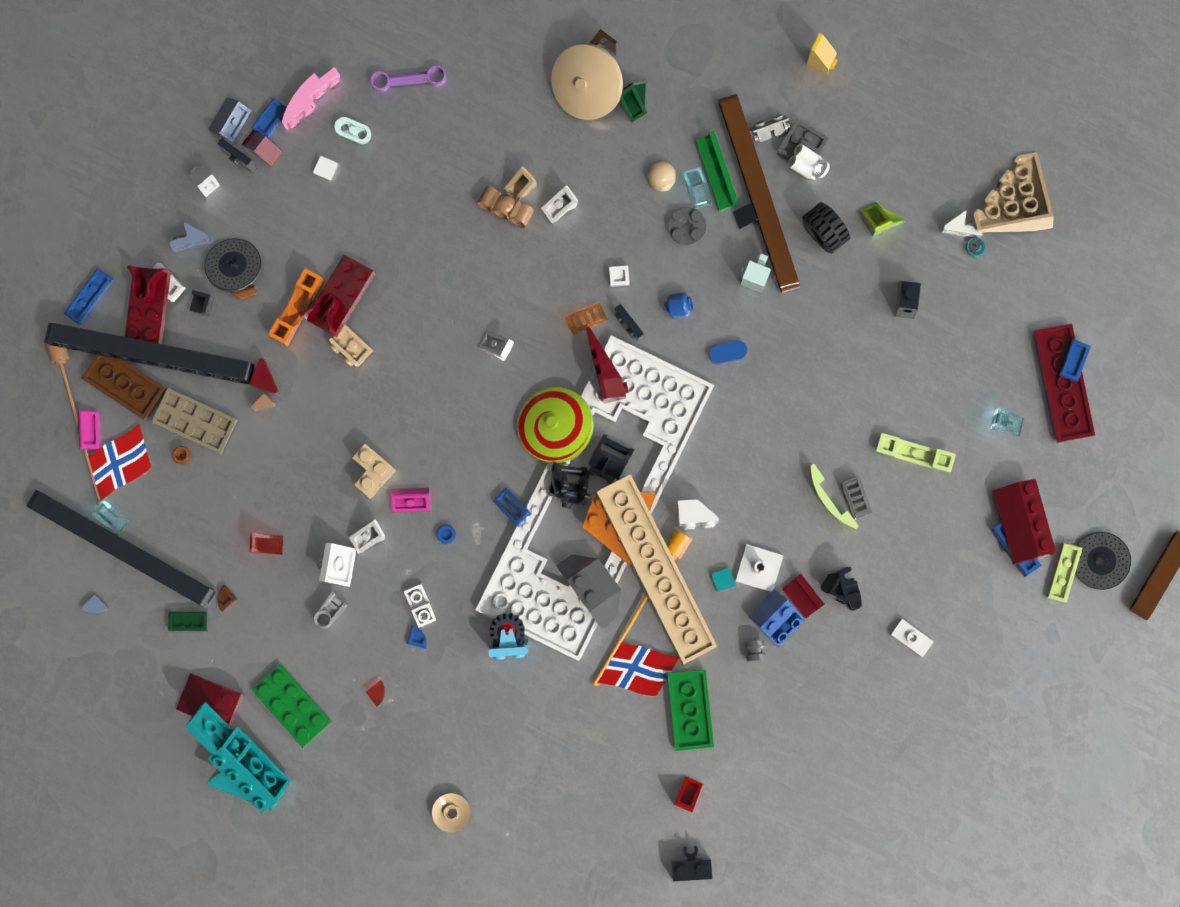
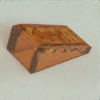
[565,303,607,336]

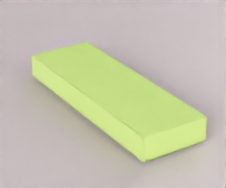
[1047,543,1082,603]

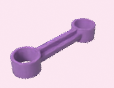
[371,65,447,92]

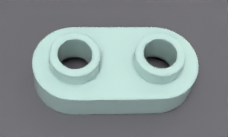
[334,117,371,145]

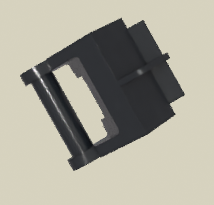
[588,434,635,485]
[548,463,590,509]
[820,567,862,611]

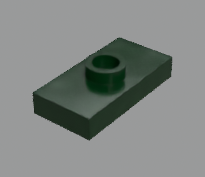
[168,612,208,631]

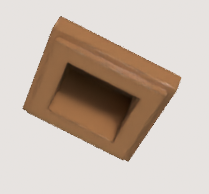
[251,394,276,411]

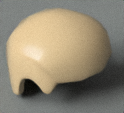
[647,160,676,192]

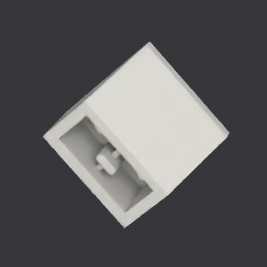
[677,499,719,530]

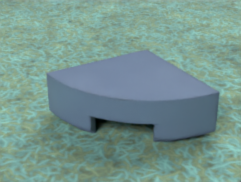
[81,594,109,614]

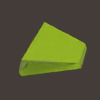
[860,202,906,236]

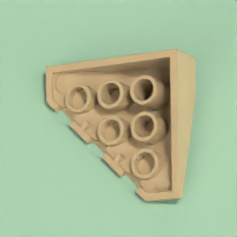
[974,152,1054,232]

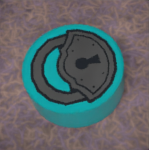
[966,237,986,257]

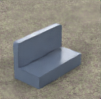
[209,98,252,143]

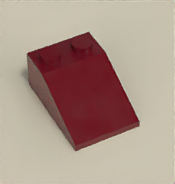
[176,673,244,727]

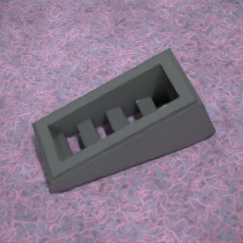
[840,476,872,520]

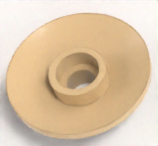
[432,793,471,833]

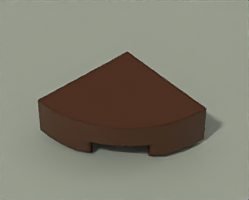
[218,585,238,612]

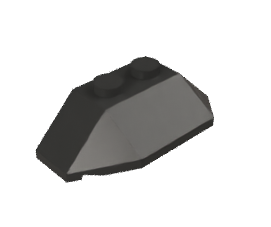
[556,555,621,628]

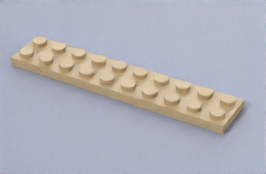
[596,474,718,664]

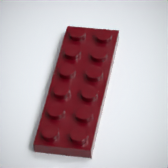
[1033,323,1095,443]

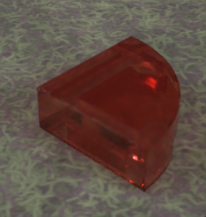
[365,680,385,707]

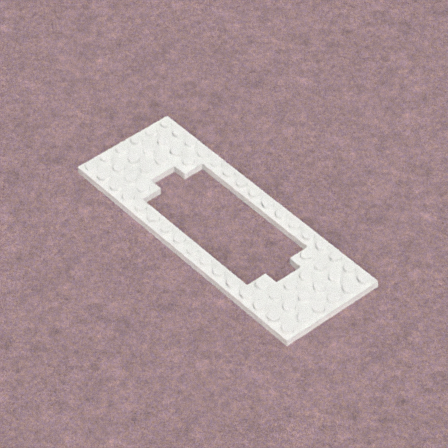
[476,336,714,661]

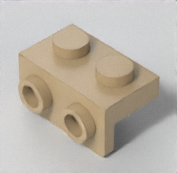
[328,324,373,367]

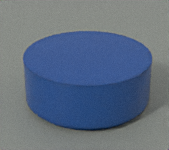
[437,525,456,544]

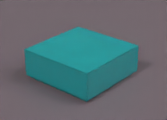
[711,568,736,592]

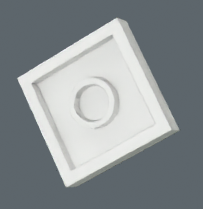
[316,543,356,587]
[735,544,783,592]

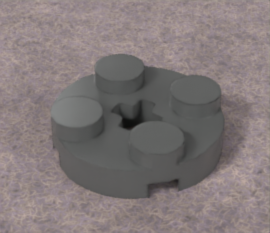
[668,207,706,246]

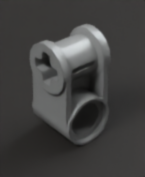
[314,592,348,629]

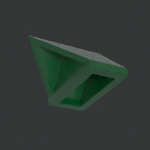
[618,80,647,123]

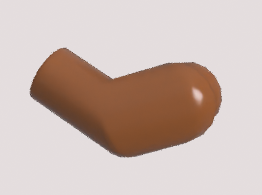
[230,285,257,299]

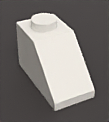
[188,164,220,197]

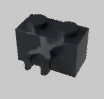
[671,846,712,882]

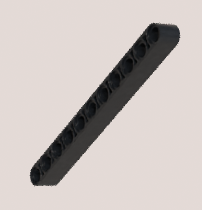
[44,323,254,384]
[26,489,216,608]

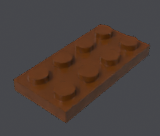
[81,355,166,420]

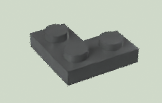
[777,119,829,159]

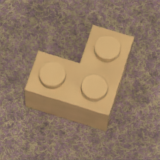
[353,444,396,499]

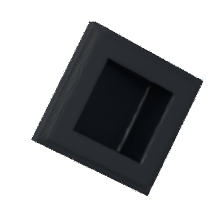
[733,203,758,229]

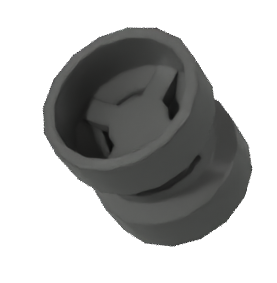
[745,640,766,661]

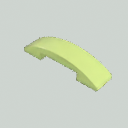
[876,433,956,473]
[809,464,859,530]

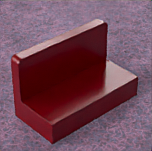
[782,574,825,618]

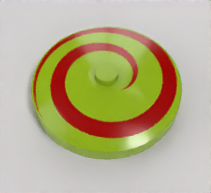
[517,387,594,463]

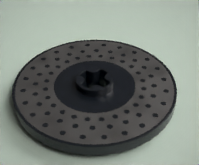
[204,238,262,292]
[1075,532,1131,590]

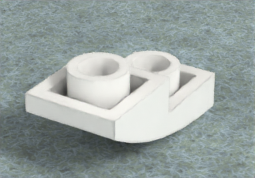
[404,583,436,627]

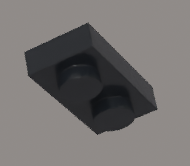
[614,304,644,341]

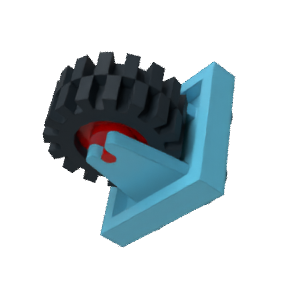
[488,612,529,660]

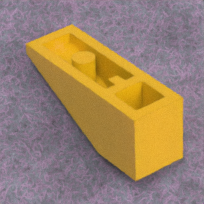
[807,33,838,74]

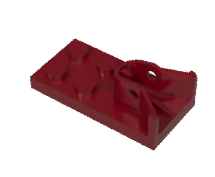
[300,255,376,338]
[125,265,171,344]

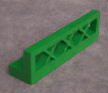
[695,130,738,212]

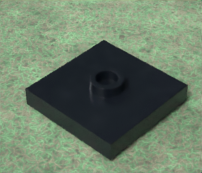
[217,138,257,174]

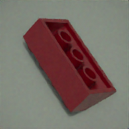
[992,479,1057,565]

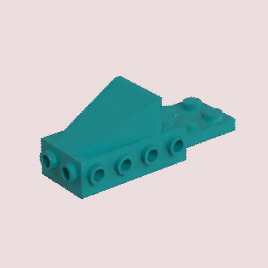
[184,702,291,814]

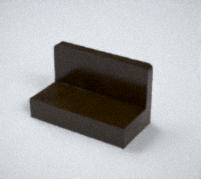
[589,29,619,55]

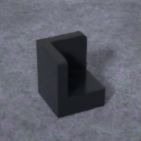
[189,290,214,316]

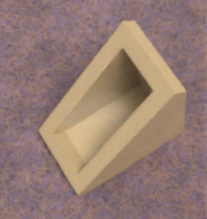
[502,166,537,202]

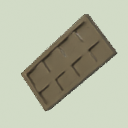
[152,388,238,454]

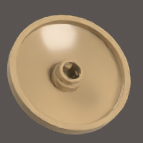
[551,43,623,120]

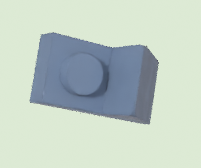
[169,222,210,252]

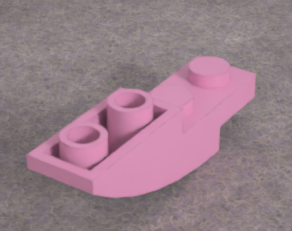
[282,67,341,130]

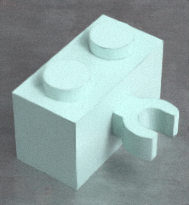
[739,254,771,293]

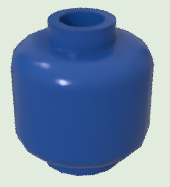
[664,292,693,318]

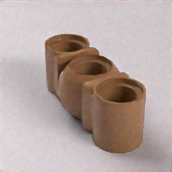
[477,186,534,228]

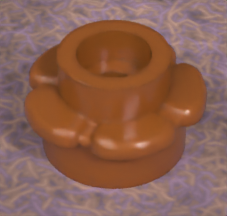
[173,446,191,465]

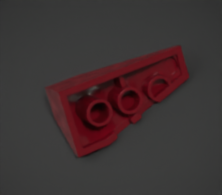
[586,327,629,404]

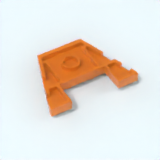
[582,491,656,565]

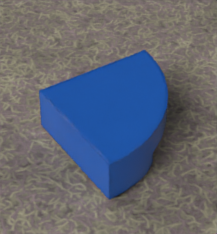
[407,626,427,649]

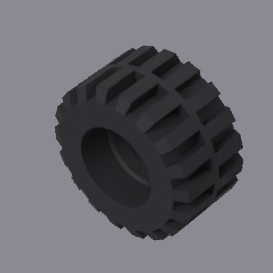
[802,202,850,254]

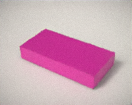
[78,411,100,450]

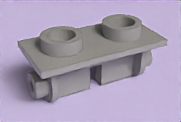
[750,114,791,143]

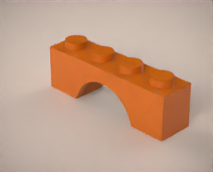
[268,268,324,347]

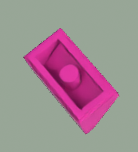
[391,488,430,512]

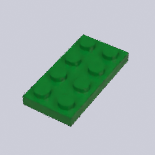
[251,664,332,748]
[667,670,714,751]

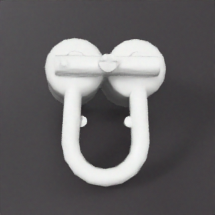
[787,144,830,180]

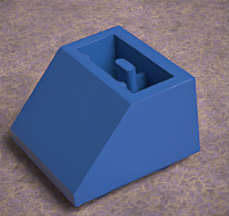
[748,589,805,647]

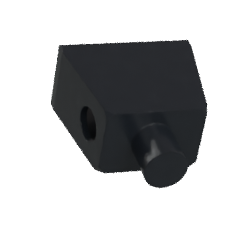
[895,281,921,319]

